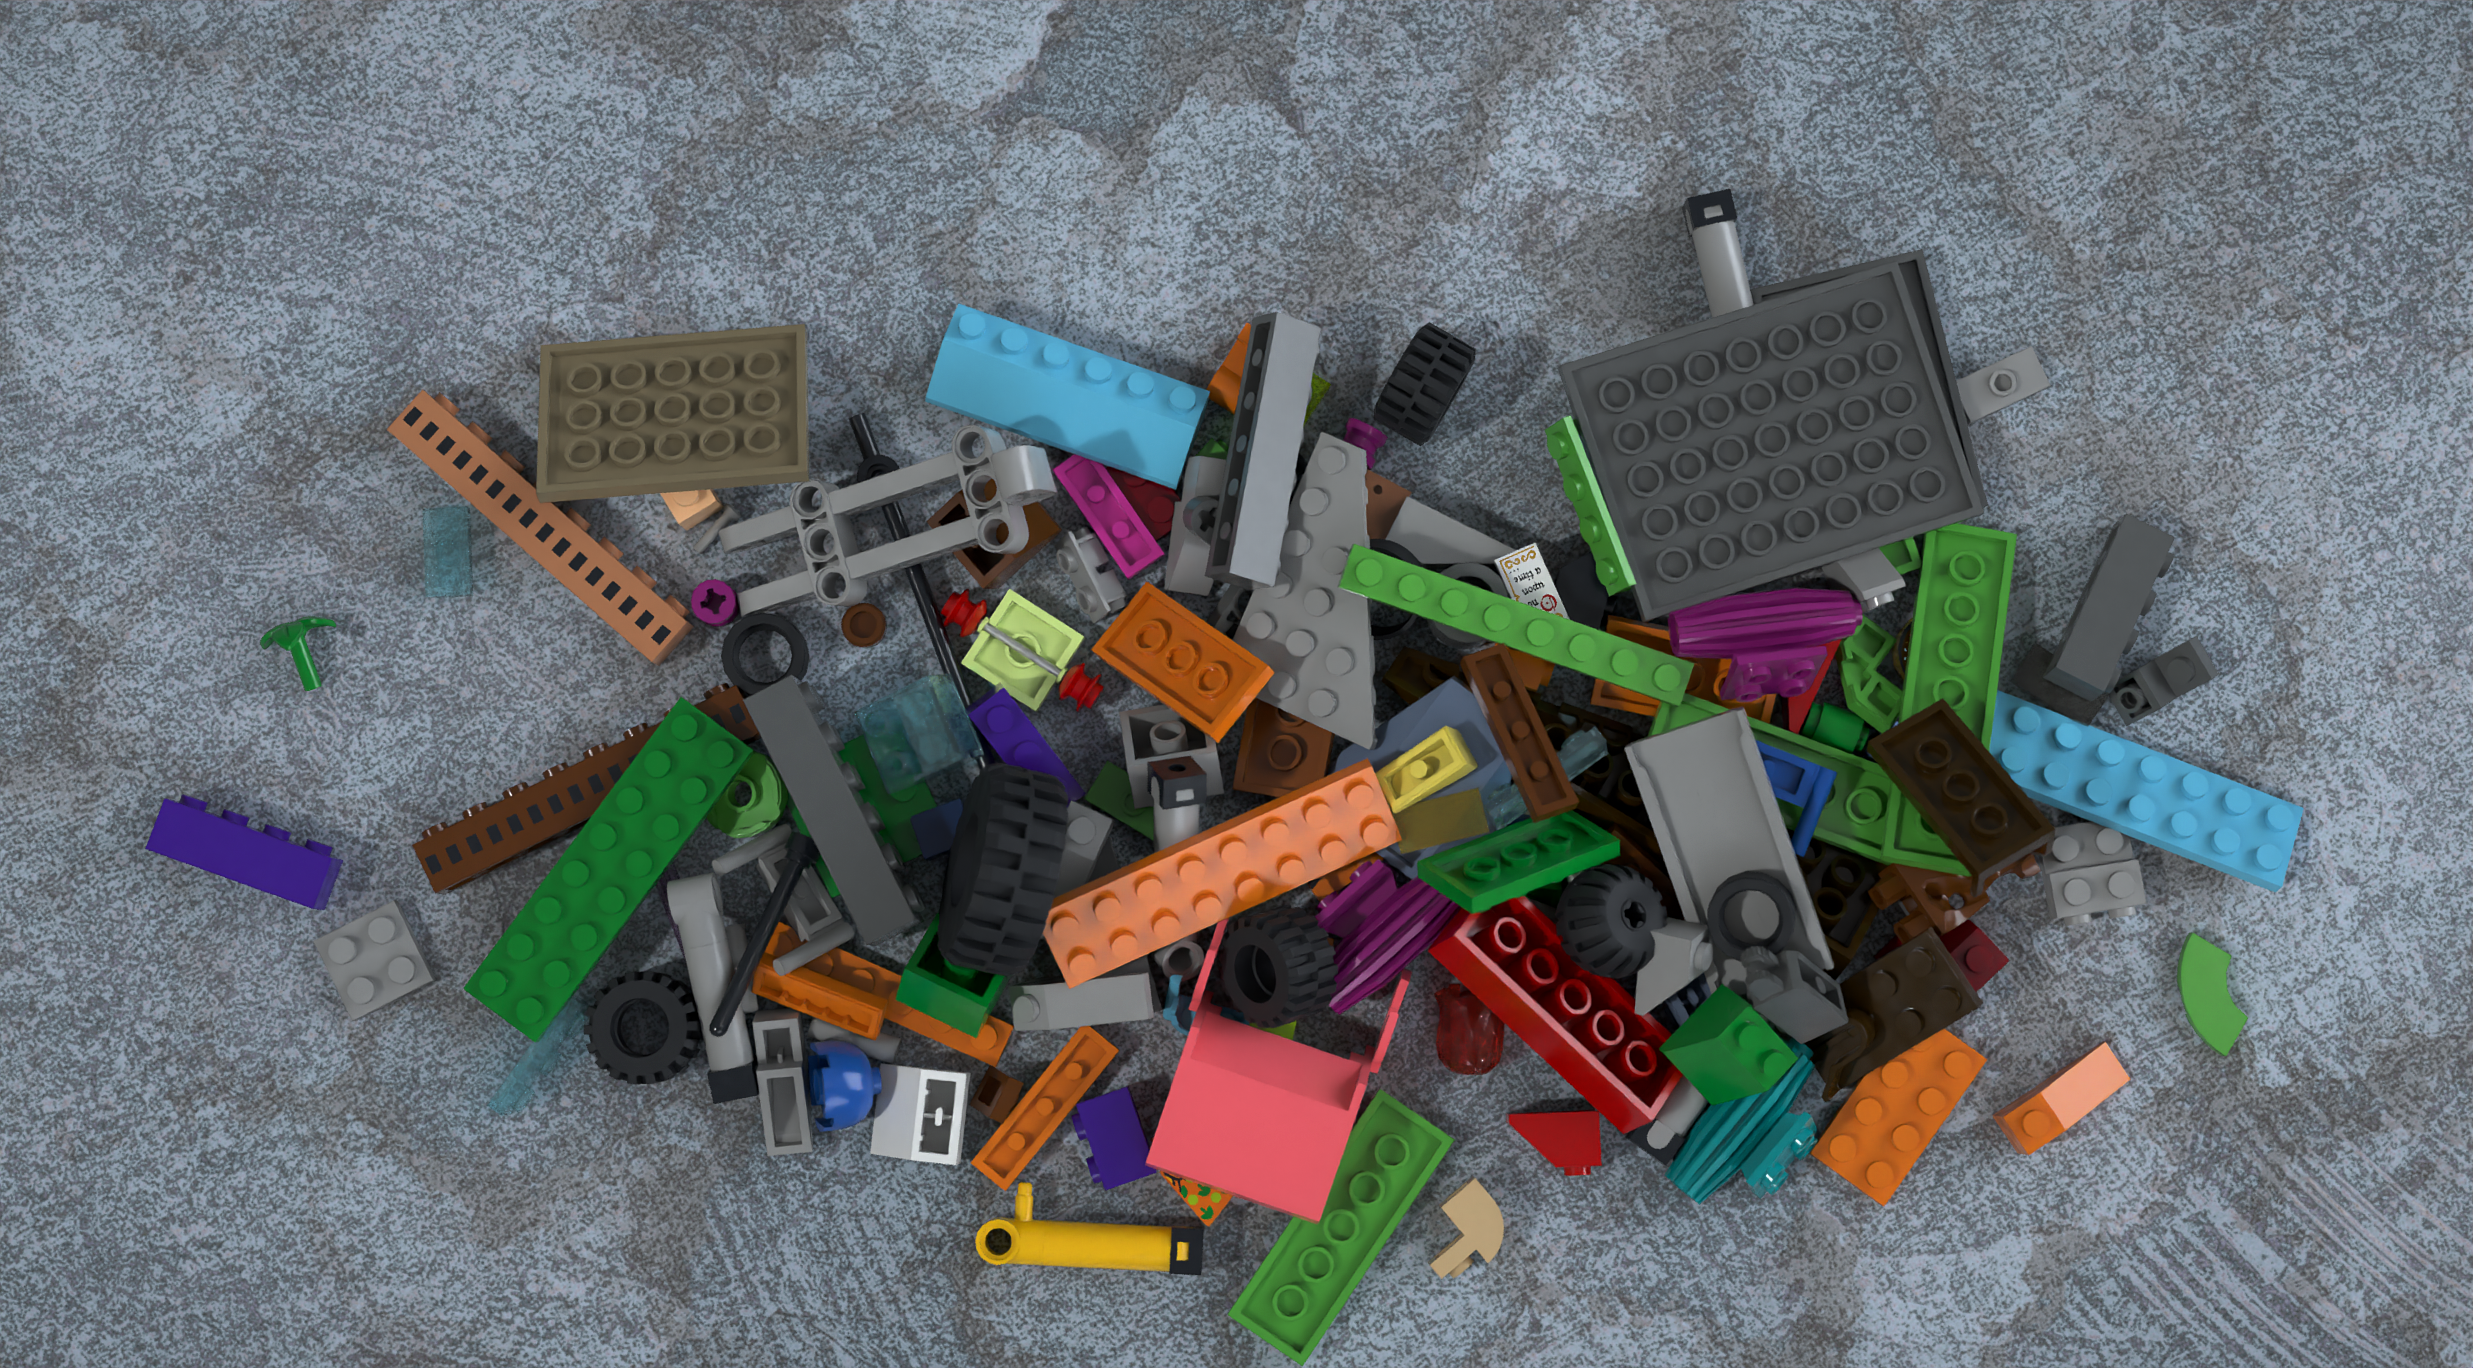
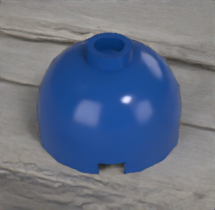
[808,1041,882,1132]

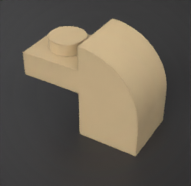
[1428,1176,1504,1279]

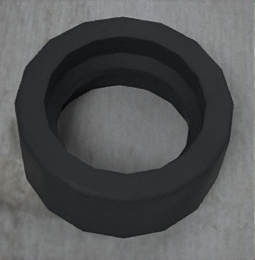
[721,613,810,696]
[1707,871,1796,962]

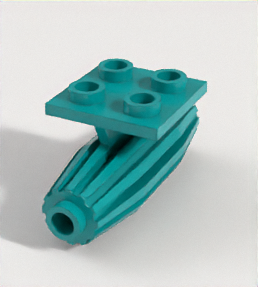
[1664,1037,1818,1205]

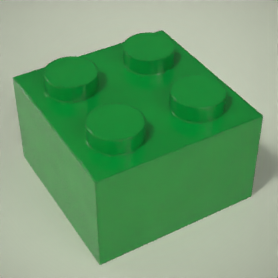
[895,911,1012,1038]

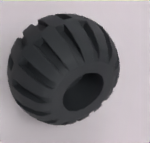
[1555,864,1667,978]

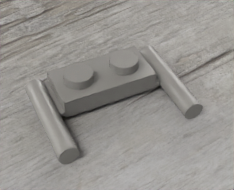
[712,824,854,976]

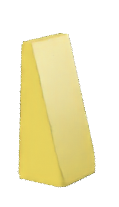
[1375,726,1478,814]

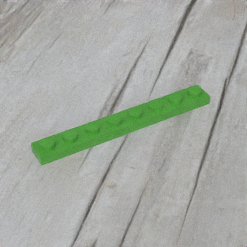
[1337,544,1694,707]

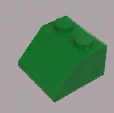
[1659,983,1799,1106]

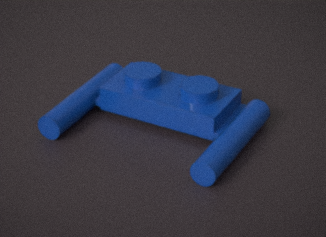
[1756,740,1837,857]

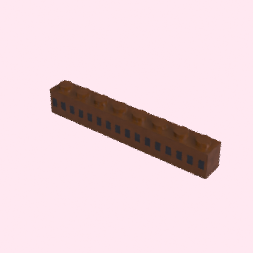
[412,683,762,895]

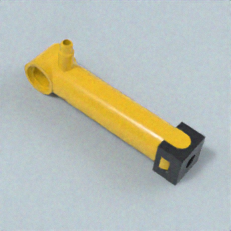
[975,1182,1204,1275]

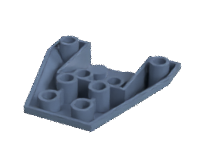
[1327,676,1512,879]

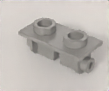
[1054,527,1127,624]

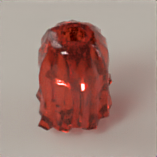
[1434,983,1505,1075]

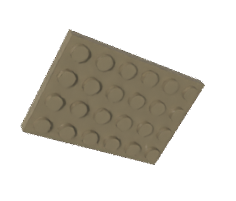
[536,324,809,503]

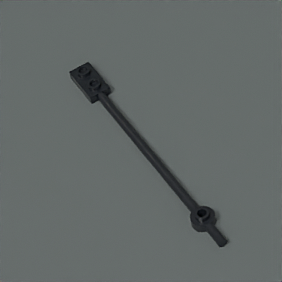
[849,413,996,770]

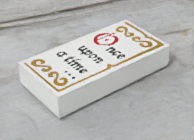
[1493,542,1570,620]

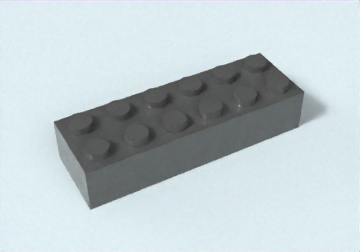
[743,675,926,946]

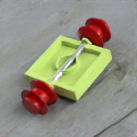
[941,588,1105,713]

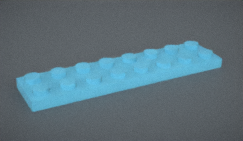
[1989,690,2304,893]

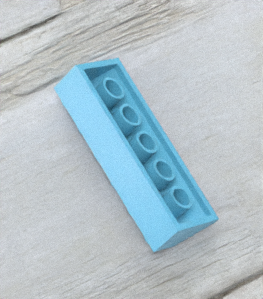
[925,303,1210,490]

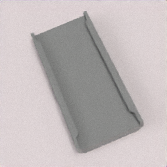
[1625,707,1834,995]

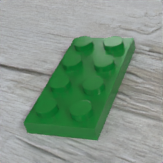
[1417,810,1620,914]

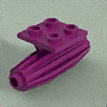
[1668,588,1863,702]
[1315,859,1462,1015]

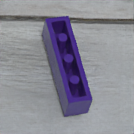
[145,794,343,910]

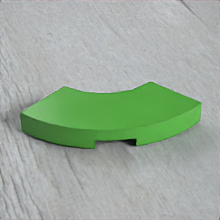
[2177,932,2248,1056]

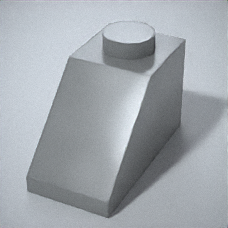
[1634,917,1713,1016]

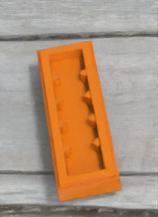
[751,952,888,1041]

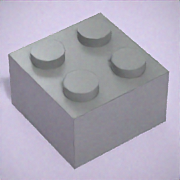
[1119,704,1224,809]

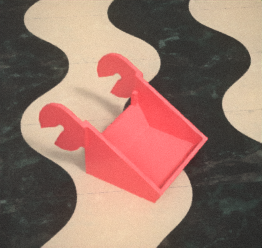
[1145,917,1412,1224]

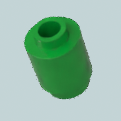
[1799,701,1870,754]

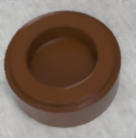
[841,603,887,648]

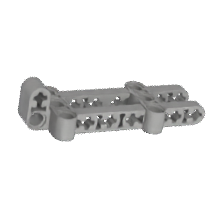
[719,425,1057,618]

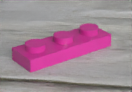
[1052,454,1165,580]

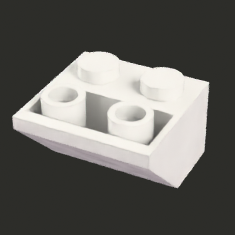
[870,1063,971,1165]

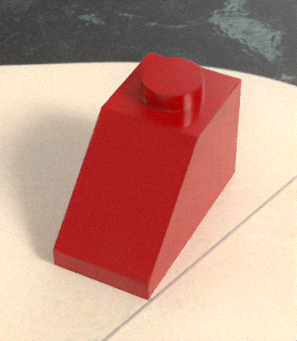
[1505,1110,1602,1176]

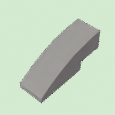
[1164,456,1226,596]
[752,1008,813,1156]

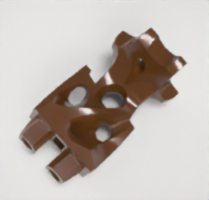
[1868,853,2041,944]

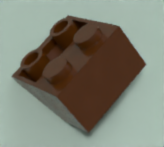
[926,479,1062,589]

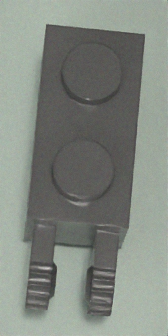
[1740,946,1848,1044]

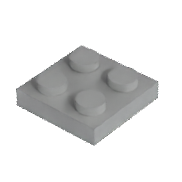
[314,900,437,1021]

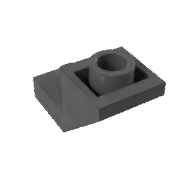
[2107,636,2219,726]

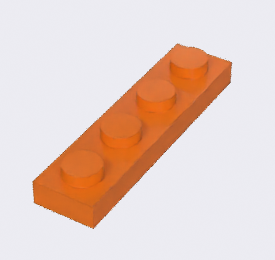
[971,1026,1120,1191]

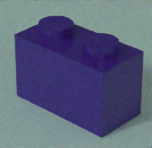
[1071,1086,1158,1191]

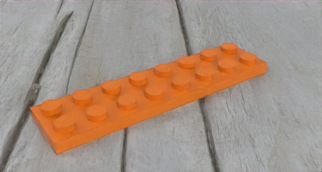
[1043,758,1402,989]

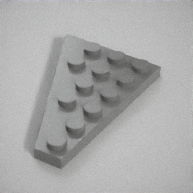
[1233,432,1378,750]

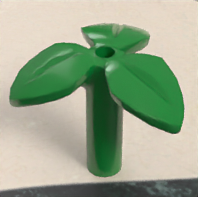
[260,616,336,691]

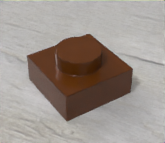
[969,1065,1024,1124]

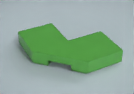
[1835,614,1903,733]

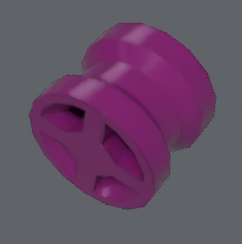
[1342,418,1388,470]
[691,579,739,627]

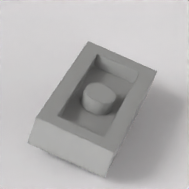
[1956,346,2051,425]

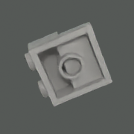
[2039,821,2147,926]

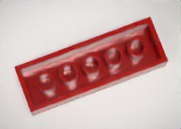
[1428,896,1683,1134]

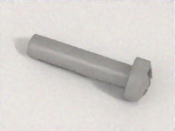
[693,503,741,554]

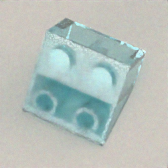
[854,673,985,794]

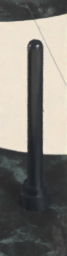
[709,831,821,1037]

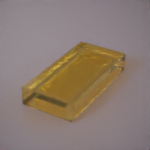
[1390,787,1490,854]

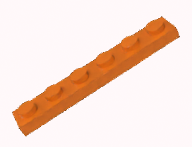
[765,921,1014,1067]

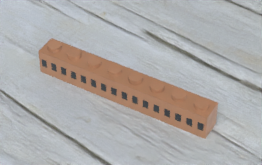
[387,389,694,666]

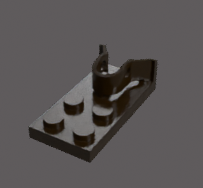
[1867,698,2056,898]
[1774,927,1983,1103]

